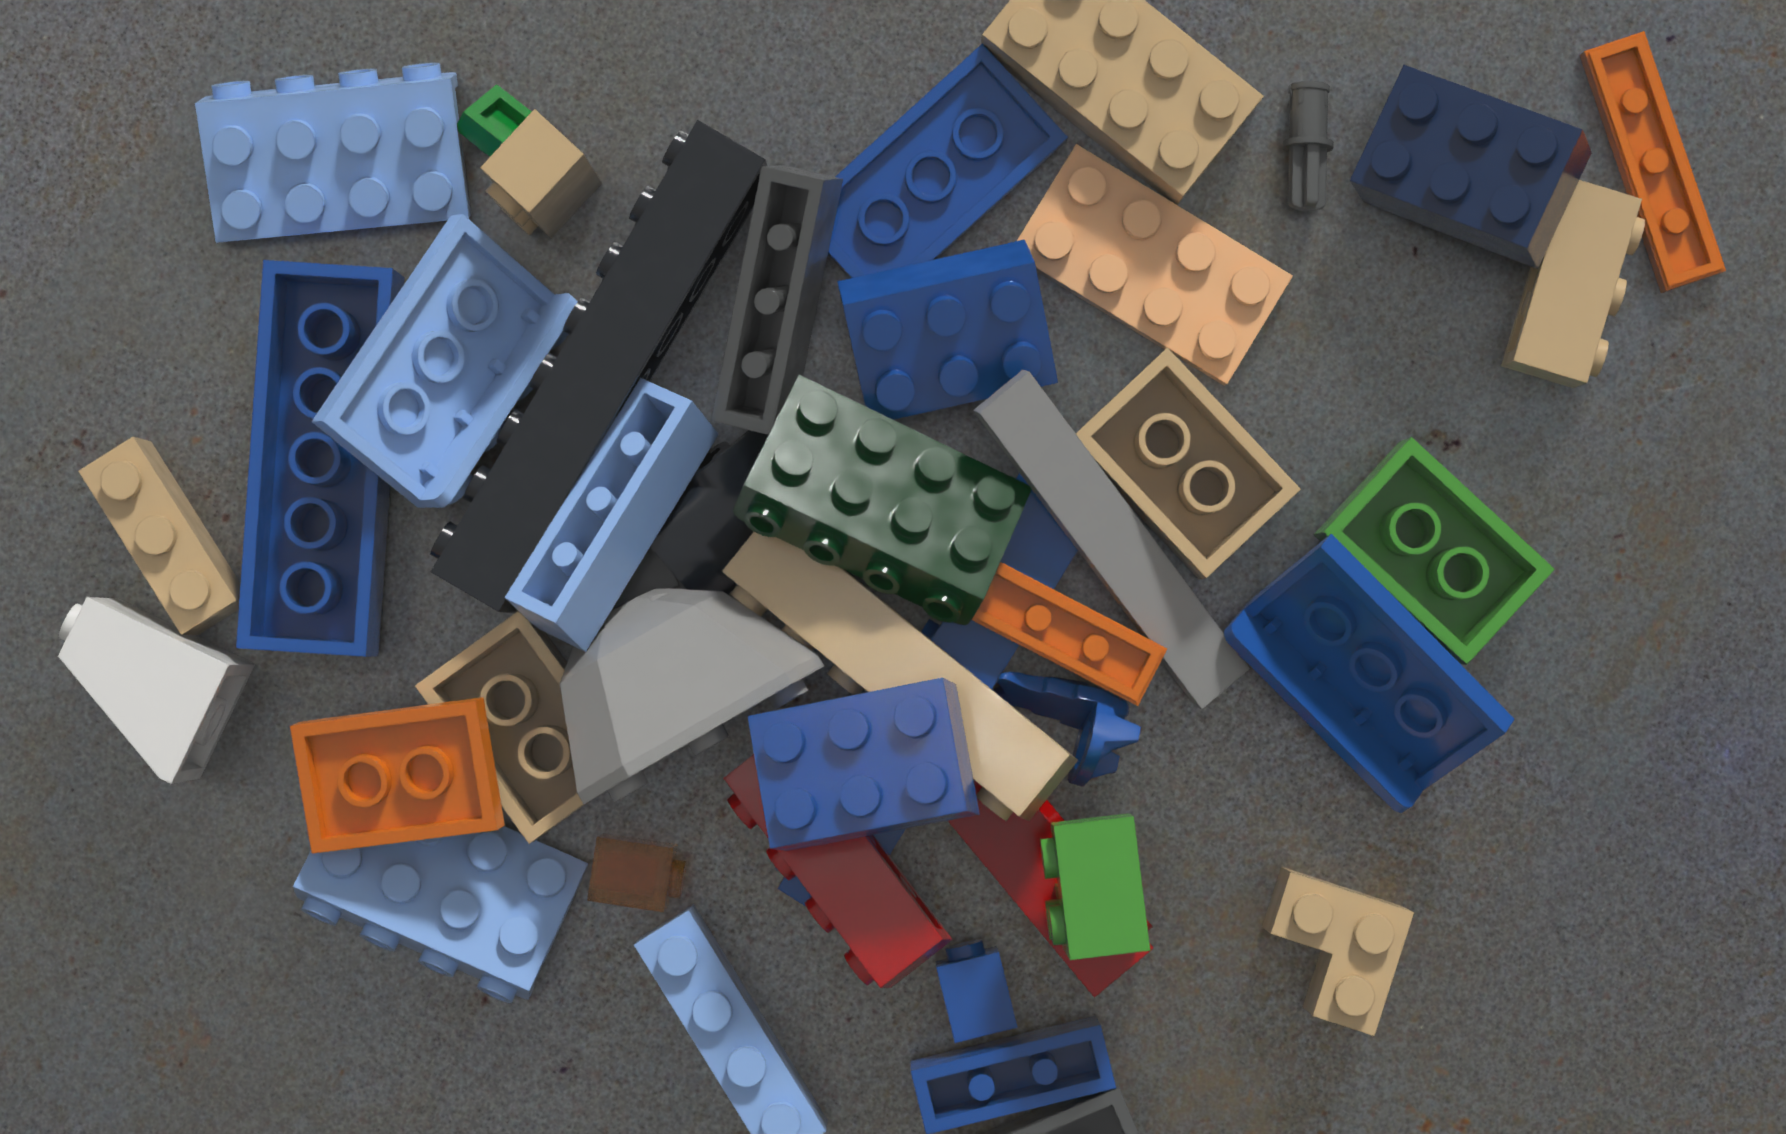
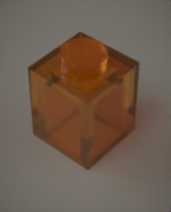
[587,833,687,912]

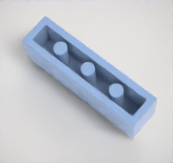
[505,378,719,652]
[634,904,828,1134]

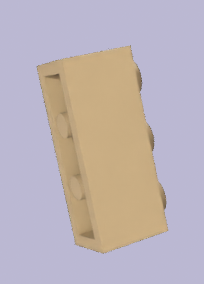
[480,109,602,238]
[1501,180,1645,388]
[78,436,241,635]

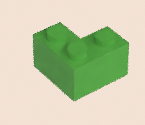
[1040,813,1150,960]

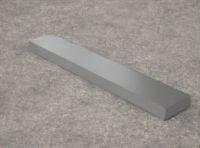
[973,370,1250,709]

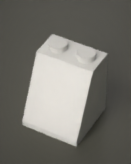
[58,597,255,784]

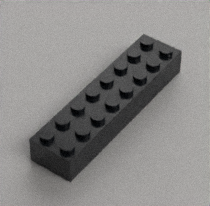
[430,120,767,613]

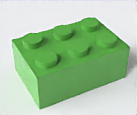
[1313,437,1555,665]

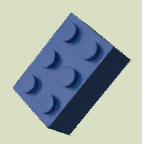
[837,239,1058,420]
[748,677,980,851]

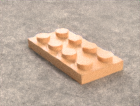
[1017,144,1293,386]

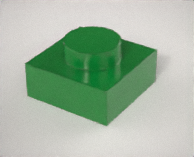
[457,84,532,157]

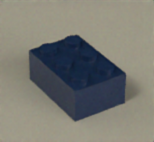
[1350,65,1592,269]

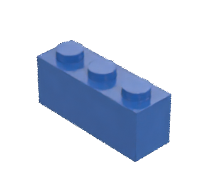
[910,1015,1116,1134]

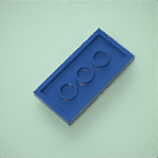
[828,43,1068,278]

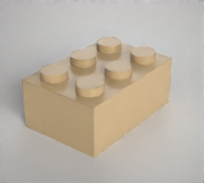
[1076,347,1301,580]
[415,611,587,844]

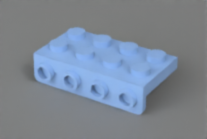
[195,63,471,243]
[312,214,578,508]
[293,826,588,1003]

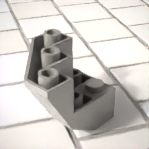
[560,588,825,804]

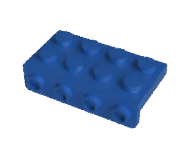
[1224,534,1515,813]

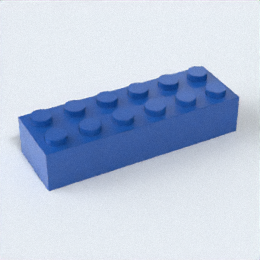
[236,260,405,657]

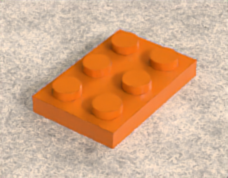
[290,697,505,854]

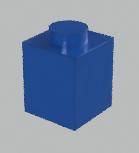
[935,939,1018,1043]

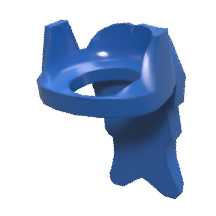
[993,672,1141,787]

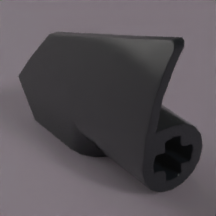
[650,430,768,595]

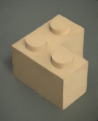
[1262,867,1414,1036]

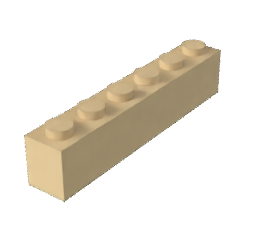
[722,532,1078,821]

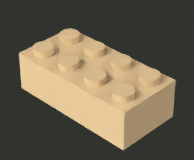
[981,0,1264,205]

